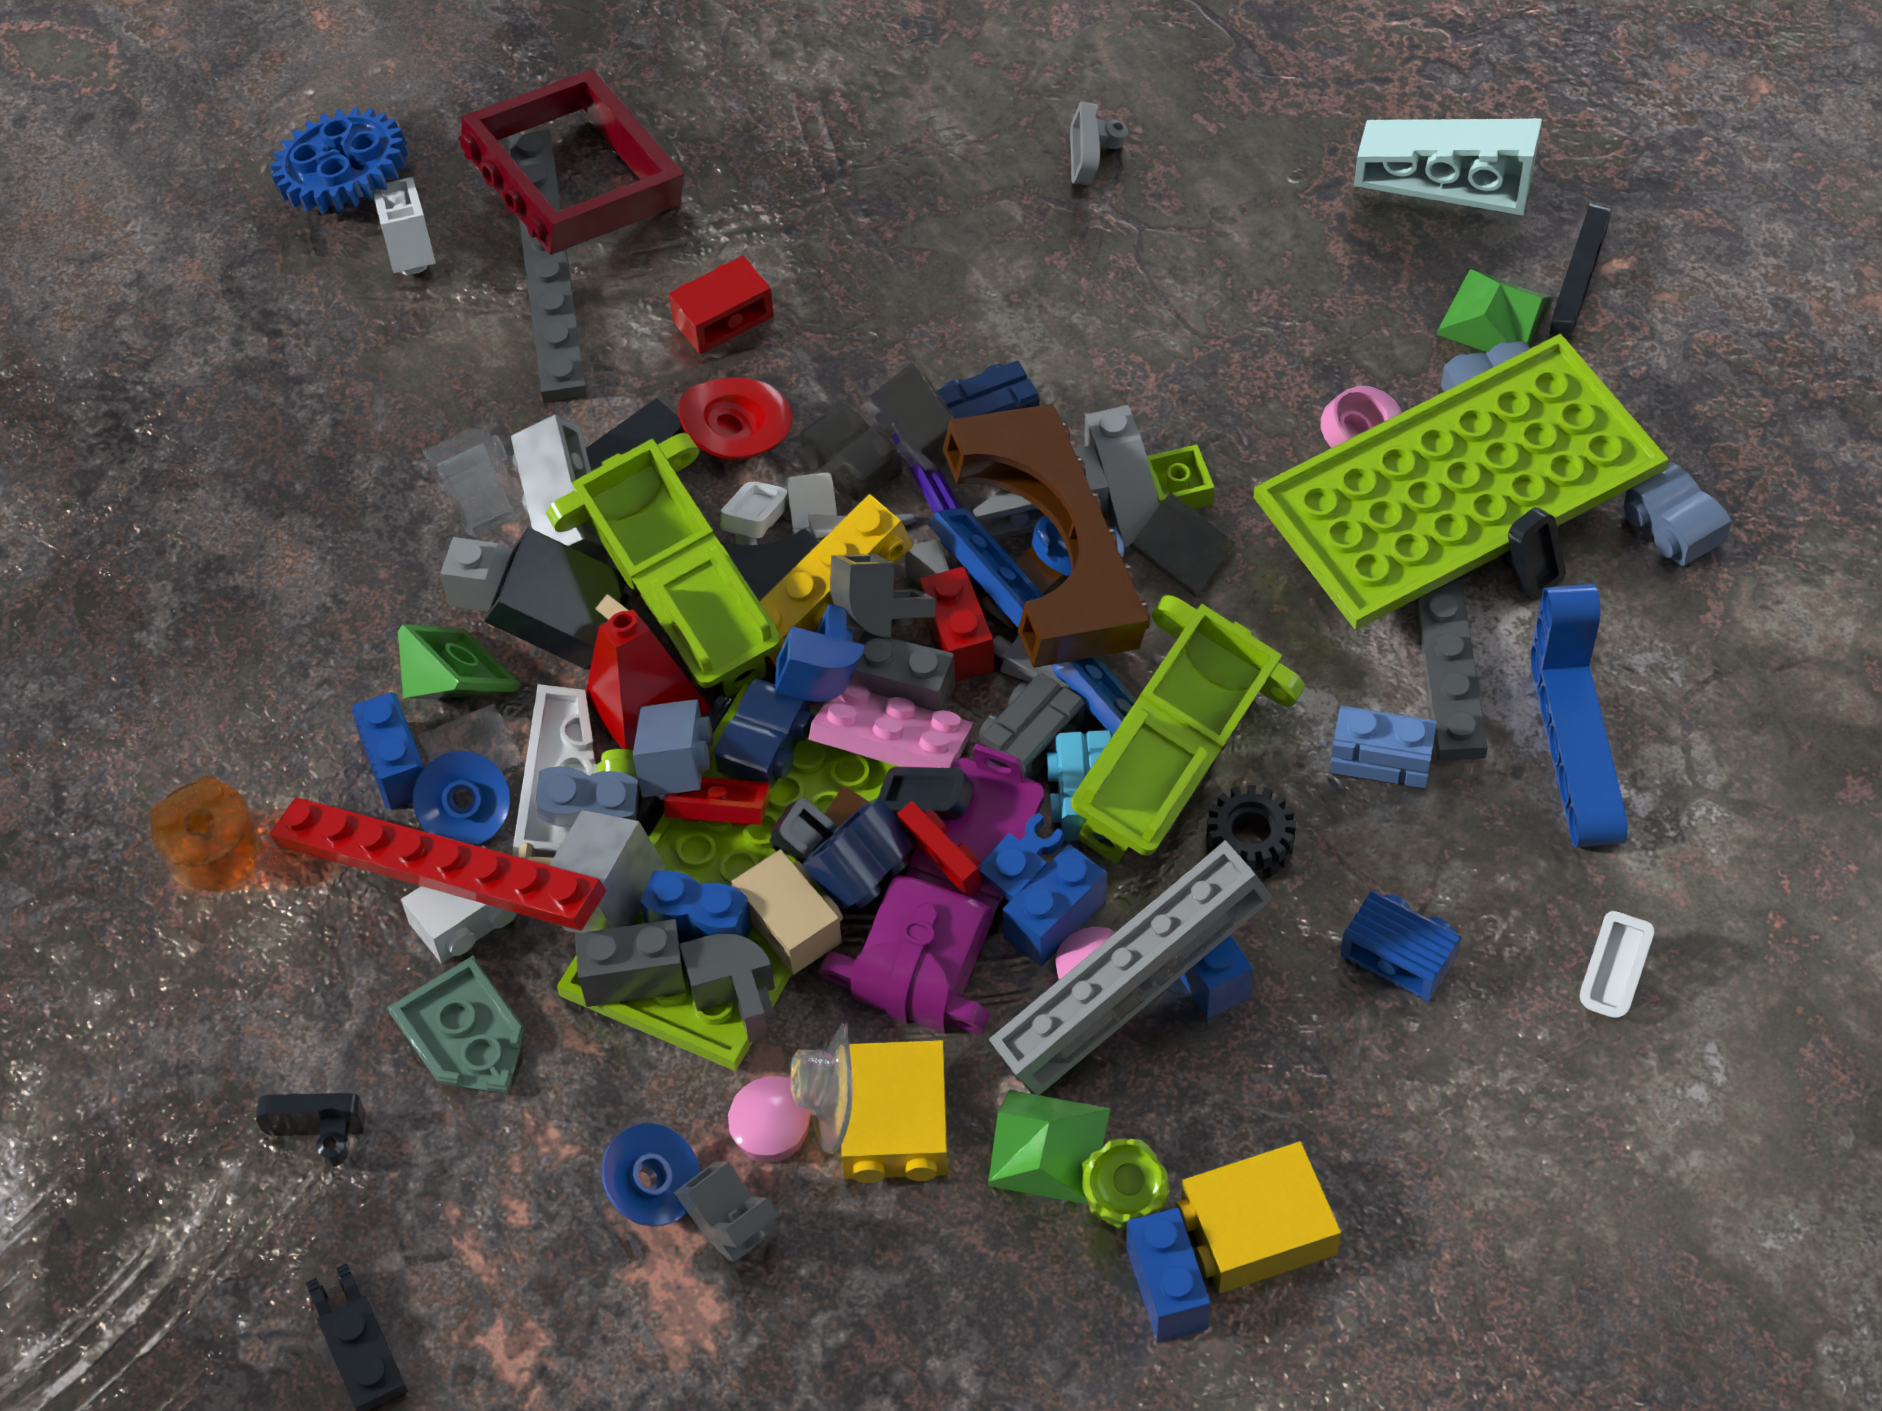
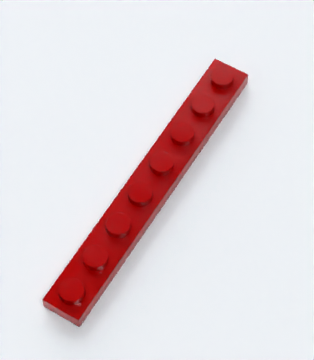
[269,797,607,931]

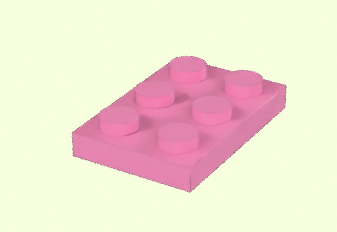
[808,684,974,768]

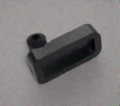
[1501,507,1566,600]
[878,767,974,821]
[769,798,839,864]
[256,1093,366,1167]

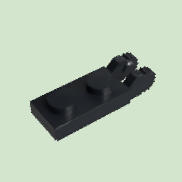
[305,1263,408,1411]

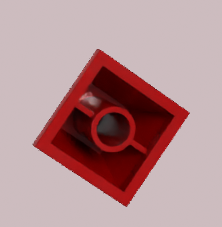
[586,609,711,750]

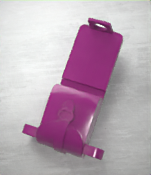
[818,744,1045,1034]

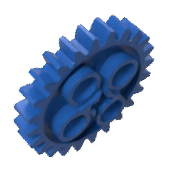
[270,107,408,213]

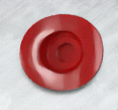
[677,378,793,459]

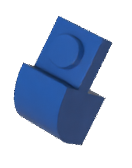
[775,604,865,702]

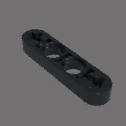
[1549,201,1612,339]

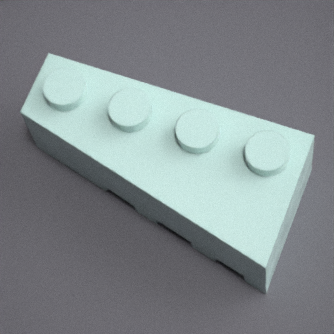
[1354,119,1542,216]

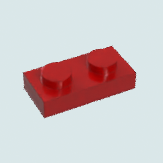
[664,777,770,826]
[897,801,982,897]

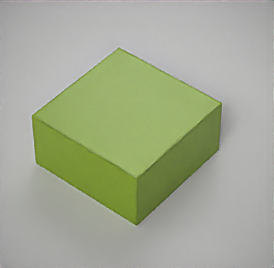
[1147,444,1215,517]

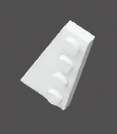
[513,684,597,858]

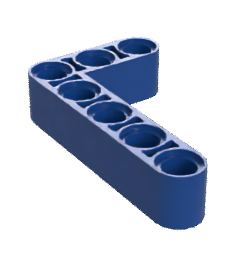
[1531,583,1627,848]

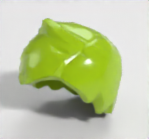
[1081,1139,1170,1229]

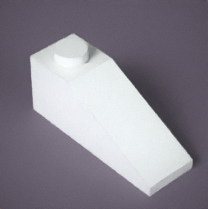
[373,177,436,275]

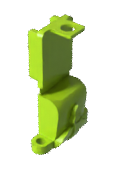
[546,433,781,697]
[1071,595,1305,863]

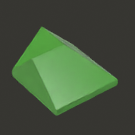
[1437,269,1553,352]
[398,624,521,699]
[988,1090,1110,1205]

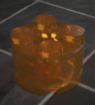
[150,776,262,892]

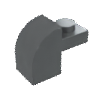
[830,554,936,638]
[679,934,775,1043]
[674,1161,779,1263]

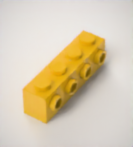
[760,494,914,670]

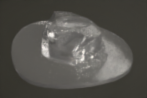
[790,1022,853,1154]

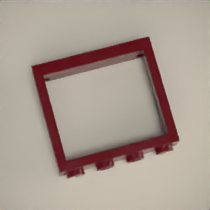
[458,69,684,255]

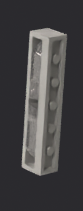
[988,840,1274,1095]

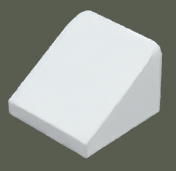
[786,472,837,529]
[905,539,949,585]

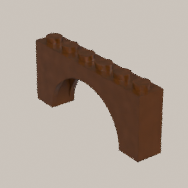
[942,404,1150,668]

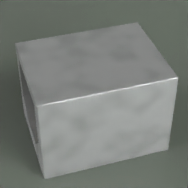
[549,810,665,933]

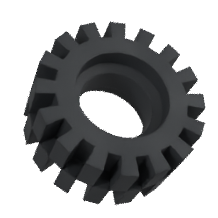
[1206,785,1296,880]

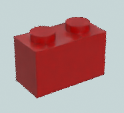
[669,255,774,354]
[919,566,994,682]

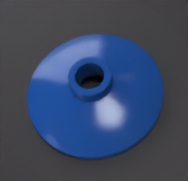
[413,751,511,845]
[602,1123,700,1227]

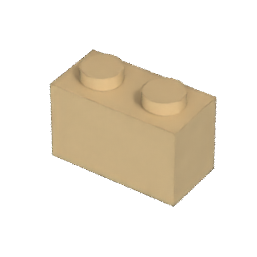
[731,849,843,975]

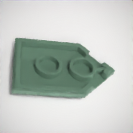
[387,956,525,1094]

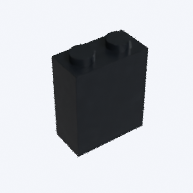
[484,527,629,670]

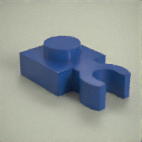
[978,813,1064,901]

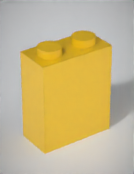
[840,1040,948,1183]
[1176,1141,1341,1294]

